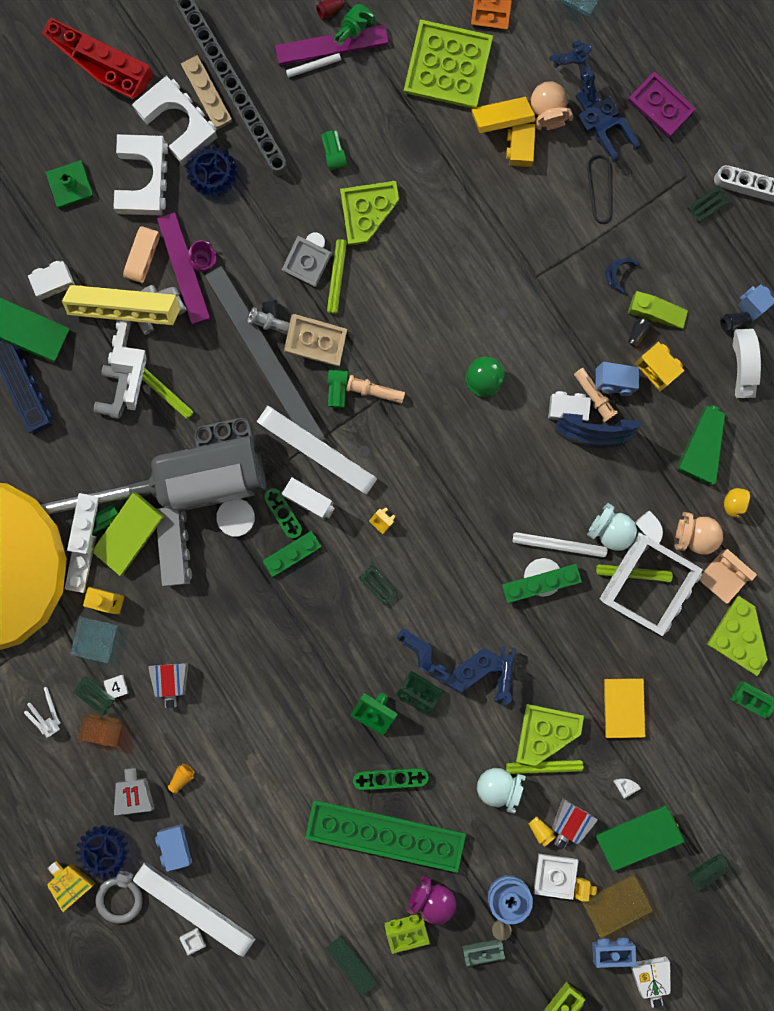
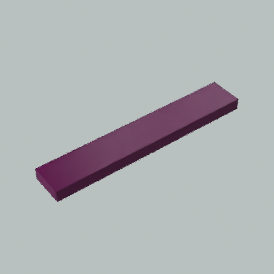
[275,24,388,66]
[157,212,210,325]

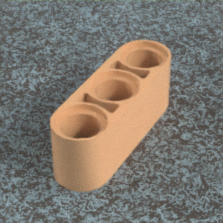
[123,226,160,283]

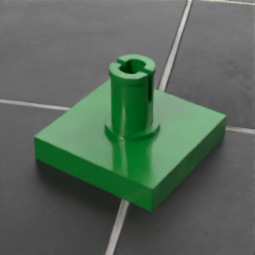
[45,160,94,209]
[350,693,398,736]

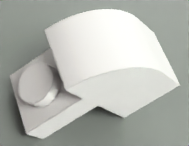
[629,511,663,552]

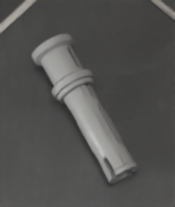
[248,307,290,335]

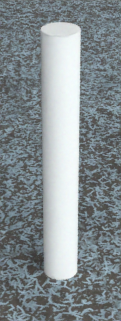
[286,53,341,78]

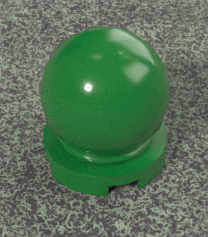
[465,356,505,398]

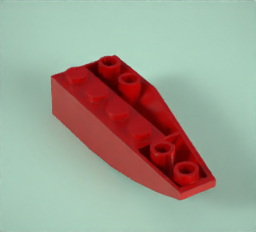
[42,17,154,100]

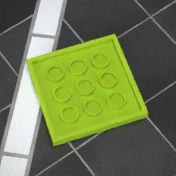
[404,19,493,108]

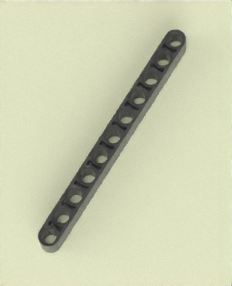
[177,0,287,176]
[205,266,327,443]

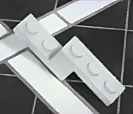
[108,320,146,410]
[65,493,99,593]

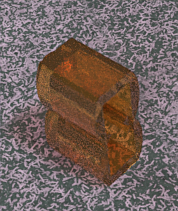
[78,713,123,747]

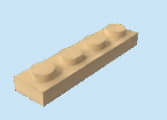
[181,55,232,130]

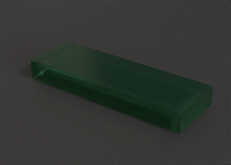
[326,935,377,996]

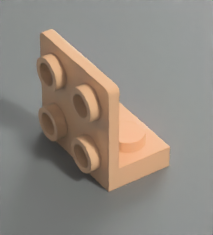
[699,549,757,603]

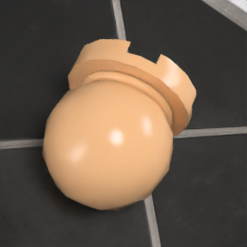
[531,81,573,130]
[675,512,723,554]

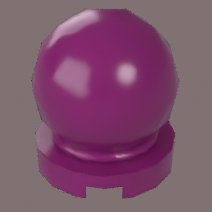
[406,875,456,925]

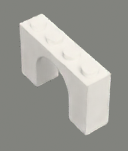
[132,76,218,166]
[114,135,168,215]

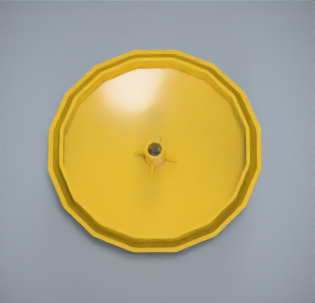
[0,483,67,650]

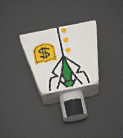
[630,956,670,1008]

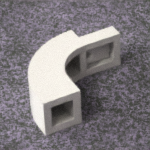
[733,329,761,398]

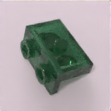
[396,671,444,715]
[686,853,730,891]

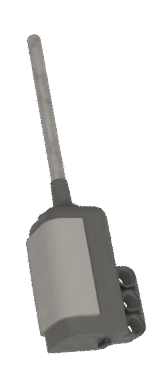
[41,418,267,515]

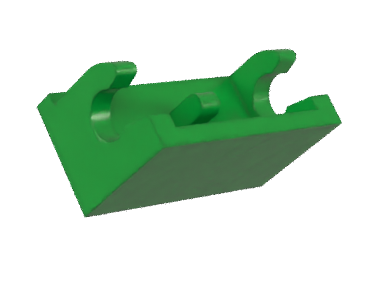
[730,681,774,719]

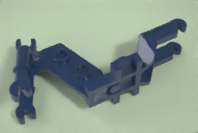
[549,40,640,163]
[397,629,516,706]

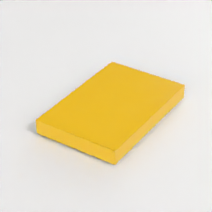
[471,97,535,133]
[604,678,645,738]

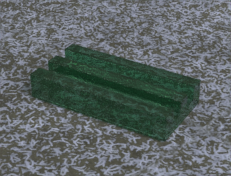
[687,185,730,223]
[358,565,398,606]
[73,677,115,716]

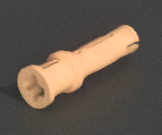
[574,368,618,423]
[346,375,405,404]

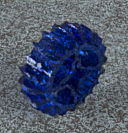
[186,145,238,197]
[75,825,129,879]

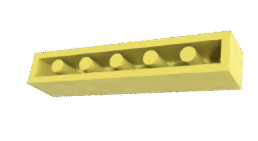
[62,285,180,325]

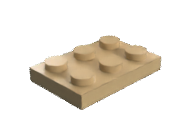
[284,314,347,366]

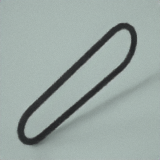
[587,154,612,223]

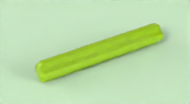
[327,239,347,314]
[142,368,194,419]
[596,564,673,582]
[506,760,583,774]

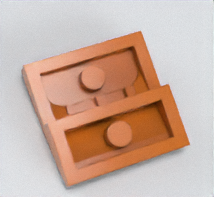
[471,0,512,30]

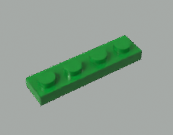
[502,564,582,603]

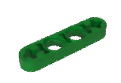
[353,768,429,790]

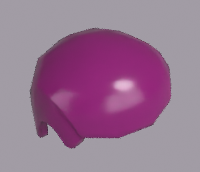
[188,240,216,272]

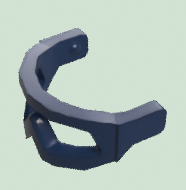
[606,258,640,294]

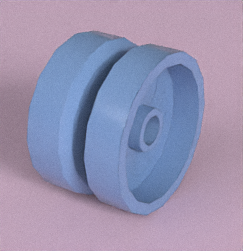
[488,875,533,924]

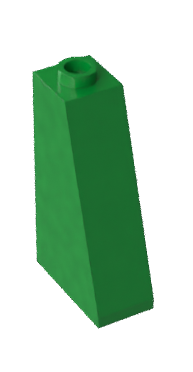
[676,405,725,486]

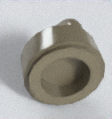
[492,920,512,941]

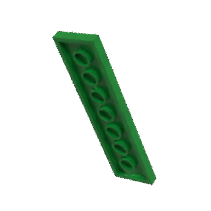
[305,799,466,873]

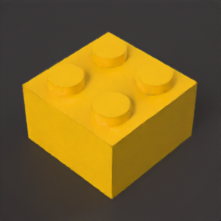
[635,342,684,392]

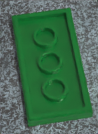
[0,298,70,363]
[596,805,685,871]

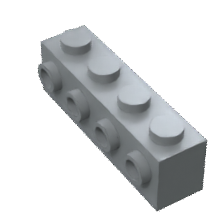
[157,508,192,586]

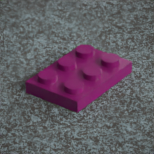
[628,71,696,138]

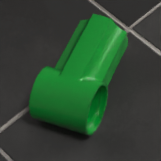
[322,130,347,171]
[328,370,348,408]
[92,504,119,535]

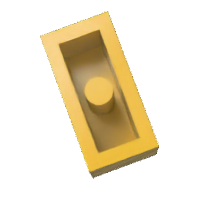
[506,124,535,167]

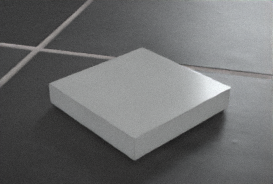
[282,236,332,287]

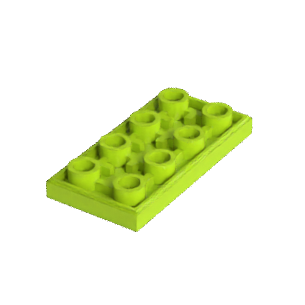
[92,492,164,576]

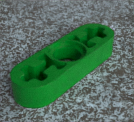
[264,488,302,539]

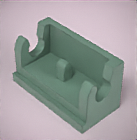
[462,939,505,967]

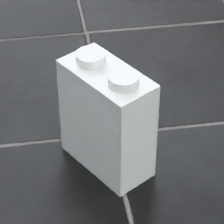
[282,478,335,520]

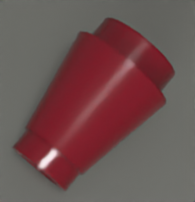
[316,0,345,20]

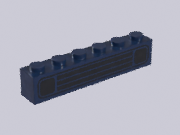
[0,340,54,435]

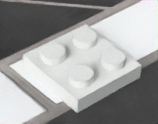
[534,854,578,900]

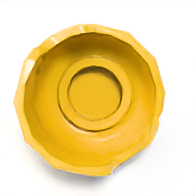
[724,488,750,517]

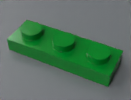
[263,531,322,577]

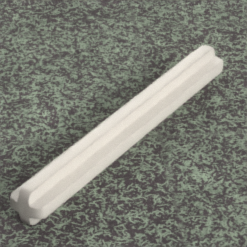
[513,532,607,557]

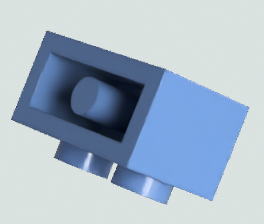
[738,284,774,322]
[595,362,639,396]
[155,824,192,871]
[592,938,636,968]

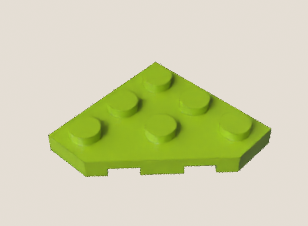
[340,181,399,246]
[707,596,767,676]
[516,704,584,766]

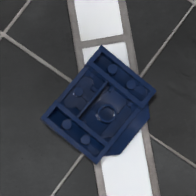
[555,413,642,448]

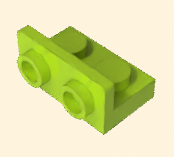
[385,914,430,954]

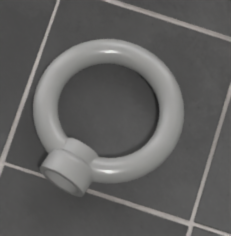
[96,871,143,924]

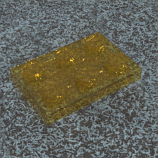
[582,874,653,938]

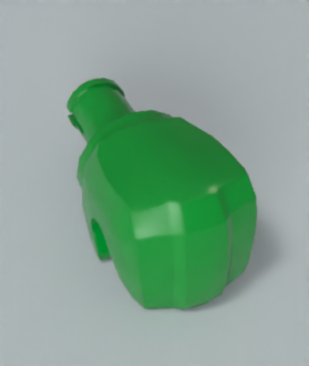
[333,4,376,45]

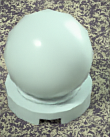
[587,503,637,551]
[477,768,525,814]

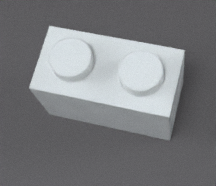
[28,261,75,300]
[548,391,591,423]

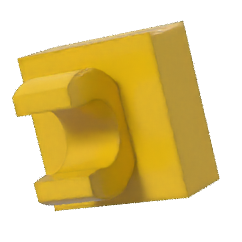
[369,508,395,534]
[574,877,597,901]

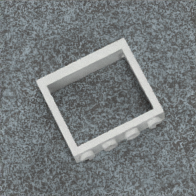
[599,532,703,636]

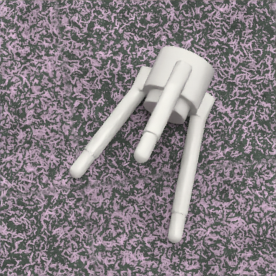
[24,687,61,738]

